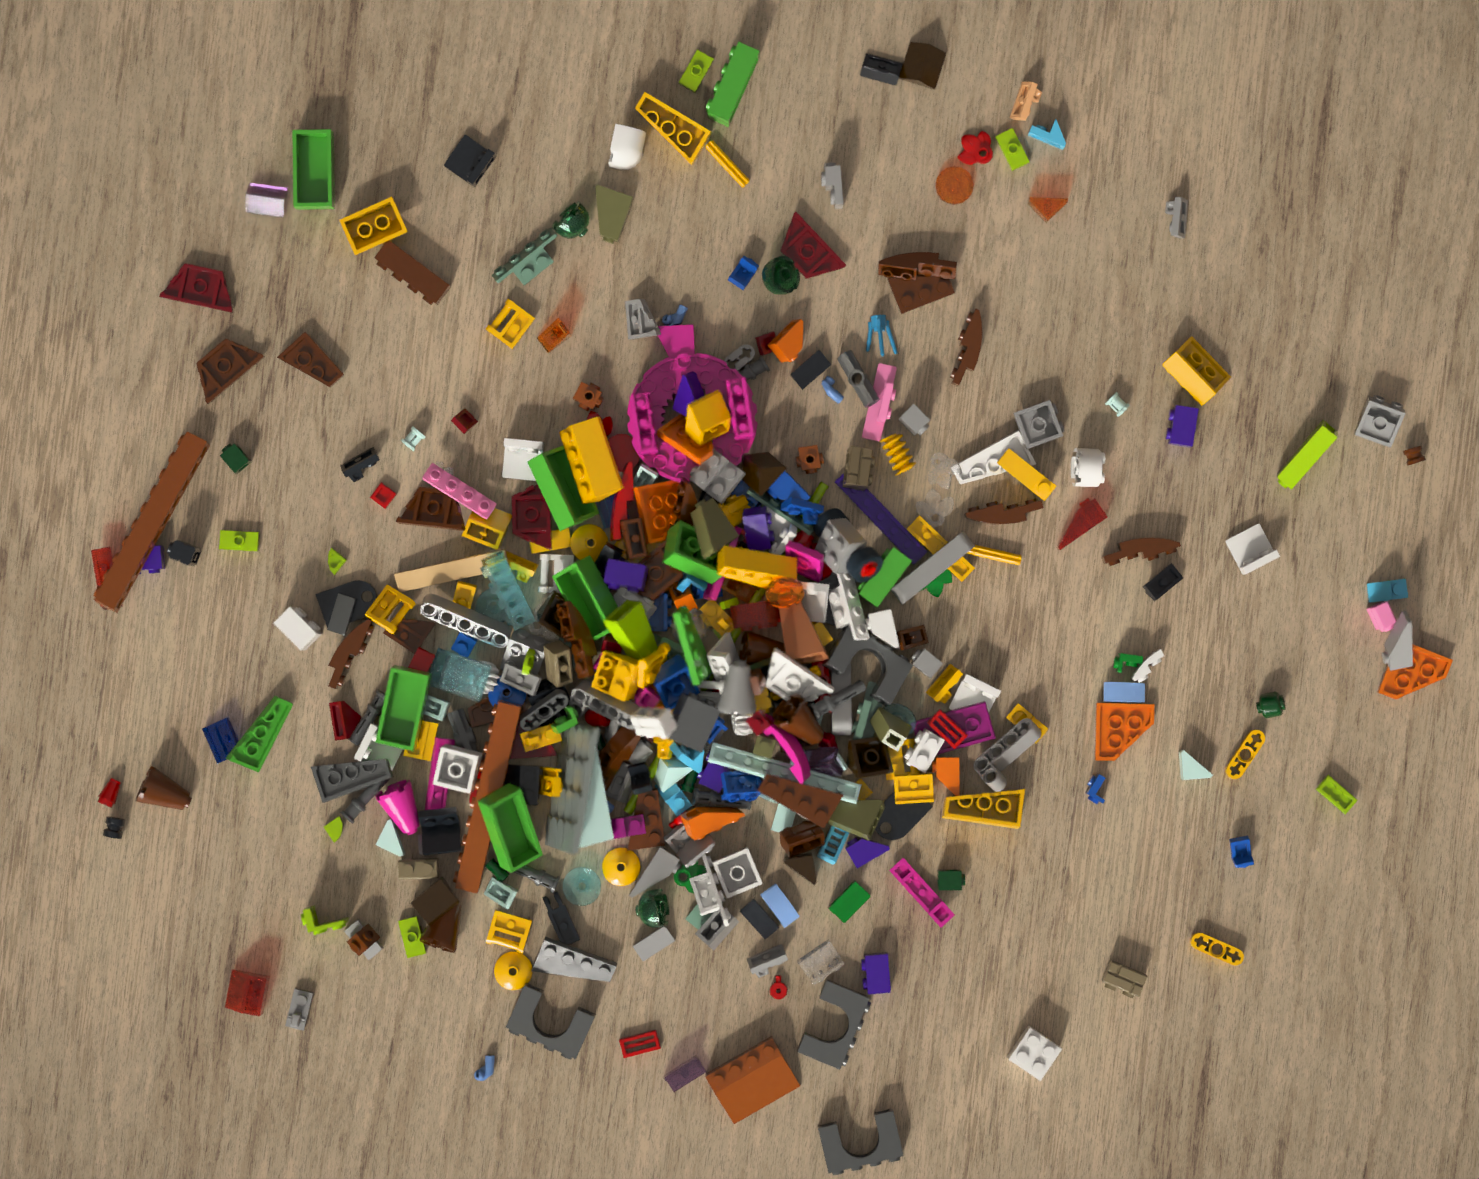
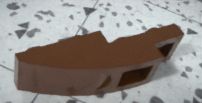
[878,252,957,280]
[950,309,982,386]
[673,477,698,527]
[964,498,1044,524]
[1101,538,1181,566]
[557,601,598,679]
[328,619,375,689]
[598,726,642,791]

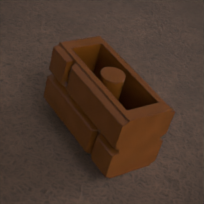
[620,518,648,560]
[780,821,825,858]

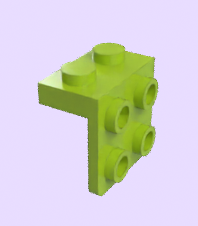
[301,905,349,935]

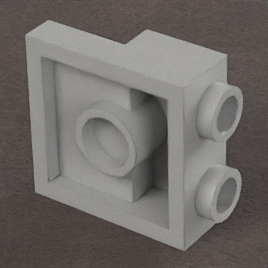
[821,163,843,209]
[1354,395,1406,448]
[1013,400,1064,449]
[690,449,745,504]

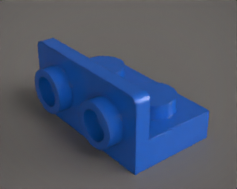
[648,593,672,631]
[721,771,761,802]

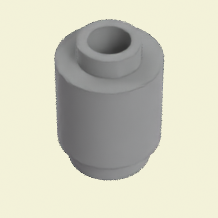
[629,739,654,764]

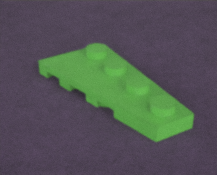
[673,606,712,685]
[226,696,293,772]

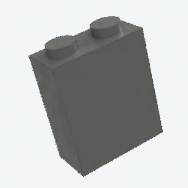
[668,692,720,753]

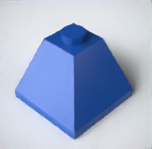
[767,470,811,500]
[654,654,700,710]

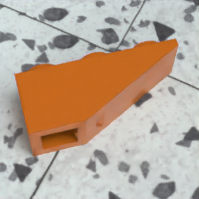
[680,807,745,841]

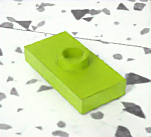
[679,49,714,93]
[995,128,1030,171]
[219,530,259,552]
[1316,775,1358,815]
[398,916,427,958]

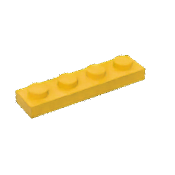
[906,515,975,582]

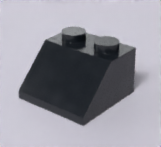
[504,764,541,805]

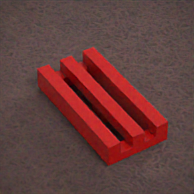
[927,709,968,749]
[619,1029,661,1058]

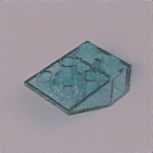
[430,648,492,702]

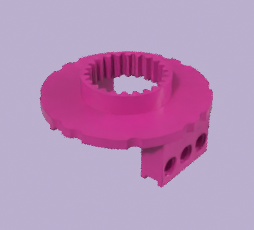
[627,353,758,482]

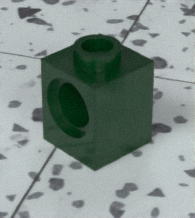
[220,443,252,474]
[937,870,965,890]

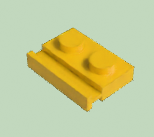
[403,720,439,761]
[539,766,563,797]
[894,773,934,804]

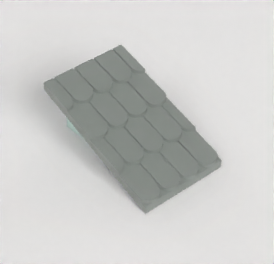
[545,723,614,854]

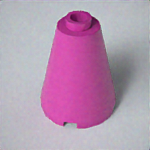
[375,780,420,835]

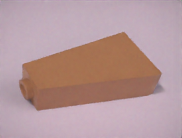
[777,592,828,665]

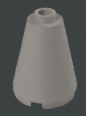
[718,660,756,715]

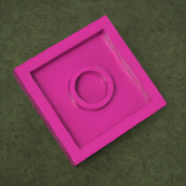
[785,540,824,583]

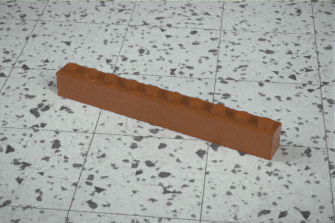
[93,431,210,613]
[453,700,523,893]

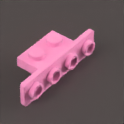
[862,363,897,442]
[422,463,497,519]

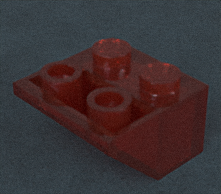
[225,969,270,1016]

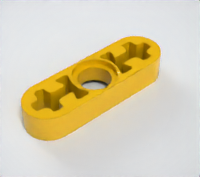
[1225,730,1265,779]
[1190,932,1244,966]

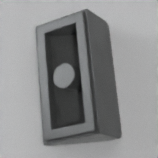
[327,593,357,636]

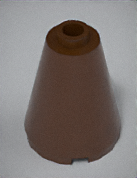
[739,631,785,665]
[772,694,824,745]
[135,766,192,810]
[420,903,462,953]

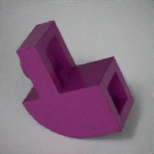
[610,814,646,839]

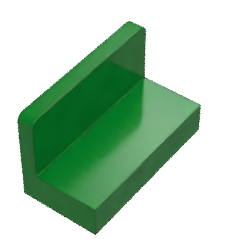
[828,880,870,923]

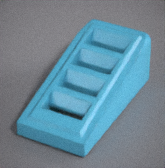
[817,825,849,865]

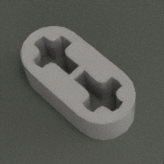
[724,344,755,371]

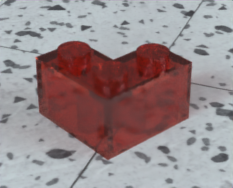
[730,599,781,632]

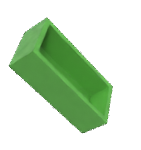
[705,42,760,127]
[292,129,335,210]
[527,446,599,531]
[552,555,618,641]
[375,665,432,751]
[478,783,543,873]

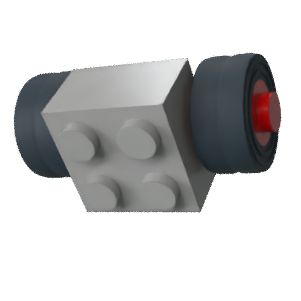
[813,508,883,582]

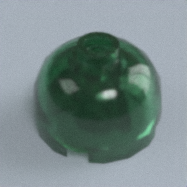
[552,201,590,239]
[762,256,800,295]
[635,889,669,928]

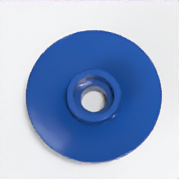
[488,676,527,707]

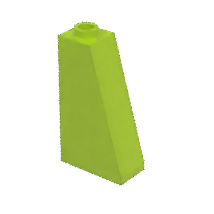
[1277,420,1338,490]
[603,600,658,660]

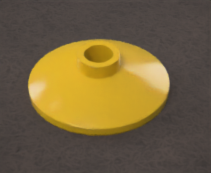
[570,524,608,562]
[602,848,640,886]
[494,951,533,990]

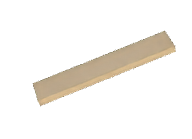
[394,549,510,592]

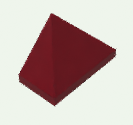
[329,700,361,741]

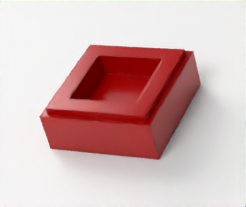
[370,482,397,509]

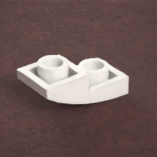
[1131,649,1164,683]

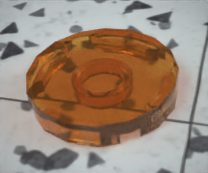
[935,166,974,205]
[765,578,804,608]

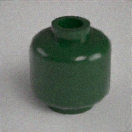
[1256,691,1286,718]

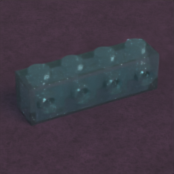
[480,551,536,631]

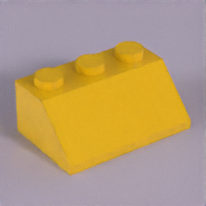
[339,197,408,255]
[1162,336,1231,406]

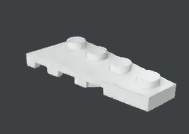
[951,430,1036,484]

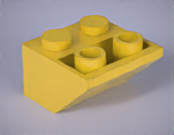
[685,390,731,446]
[462,508,512,550]
[591,651,639,702]

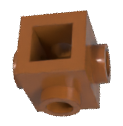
[573,382,604,411]
[796,445,824,474]

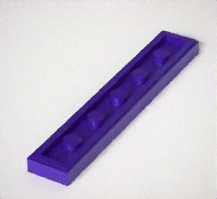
[834,473,927,565]

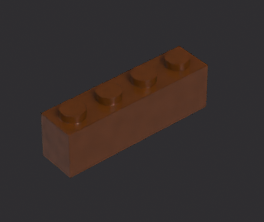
[374,240,451,305]

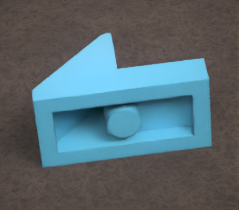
[1028,119,1066,150]
[1366,579,1408,603]
[669,742,704,773]
[655,783,692,816]

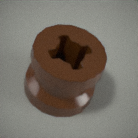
[1403,445,1426,466]

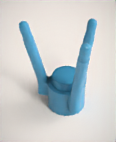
[866,315,898,356]

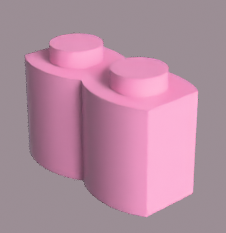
[1366,601,1397,632]

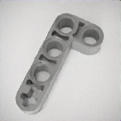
[831,661,852,736]
[569,679,640,729]
[974,718,1041,792]

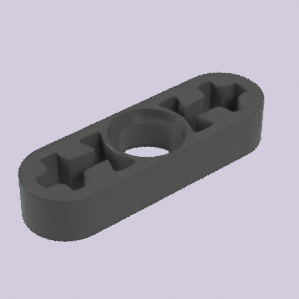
[519,689,568,731]

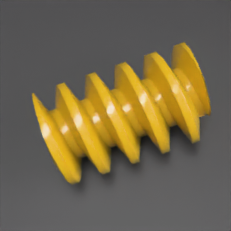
[879,434,916,476]

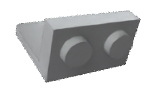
[500,628,551,676]
[663,823,716,867]

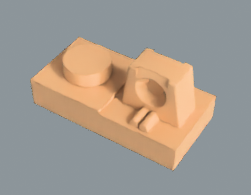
[1010,82,1042,121]

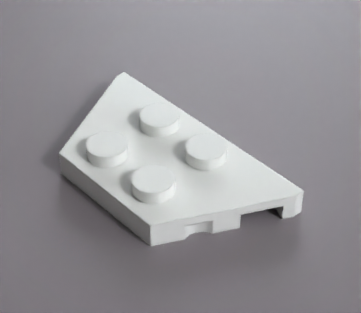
[766,648,834,702]

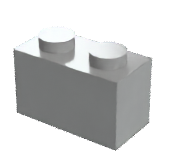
[898,404,930,436]
[911,649,943,678]
[695,907,739,950]

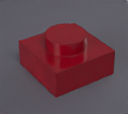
[755,331,776,356]
[451,408,478,434]
[601,635,622,654]
[745,709,773,736]
[818,732,838,754]

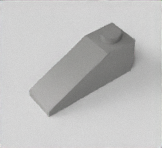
[1382,610,1413,671]
[629,846,681,898]

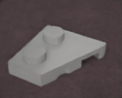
[625,299,661,340]

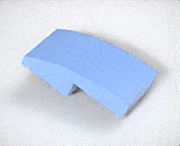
[1104,682,1145,703]
[760,883,800,928]

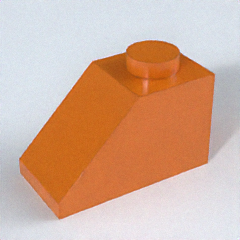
[767,319,803,362]
[668,581,698,612]
[932,757,960,796]

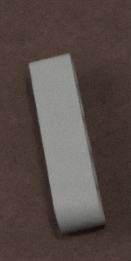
[890,531,975,605]
[420,593,511,648]

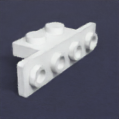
[828,573,870,640]
[690,854,731,927]

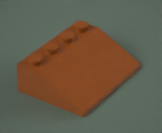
[705,1036,801,1124]

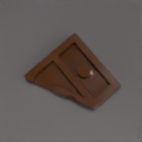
[383,617,436,654]

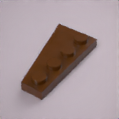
[757,773,843,828]

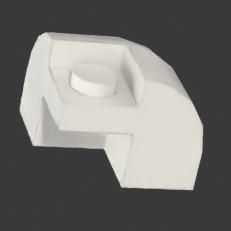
[608,124,646,170]

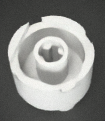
[1071,448,1105,487]

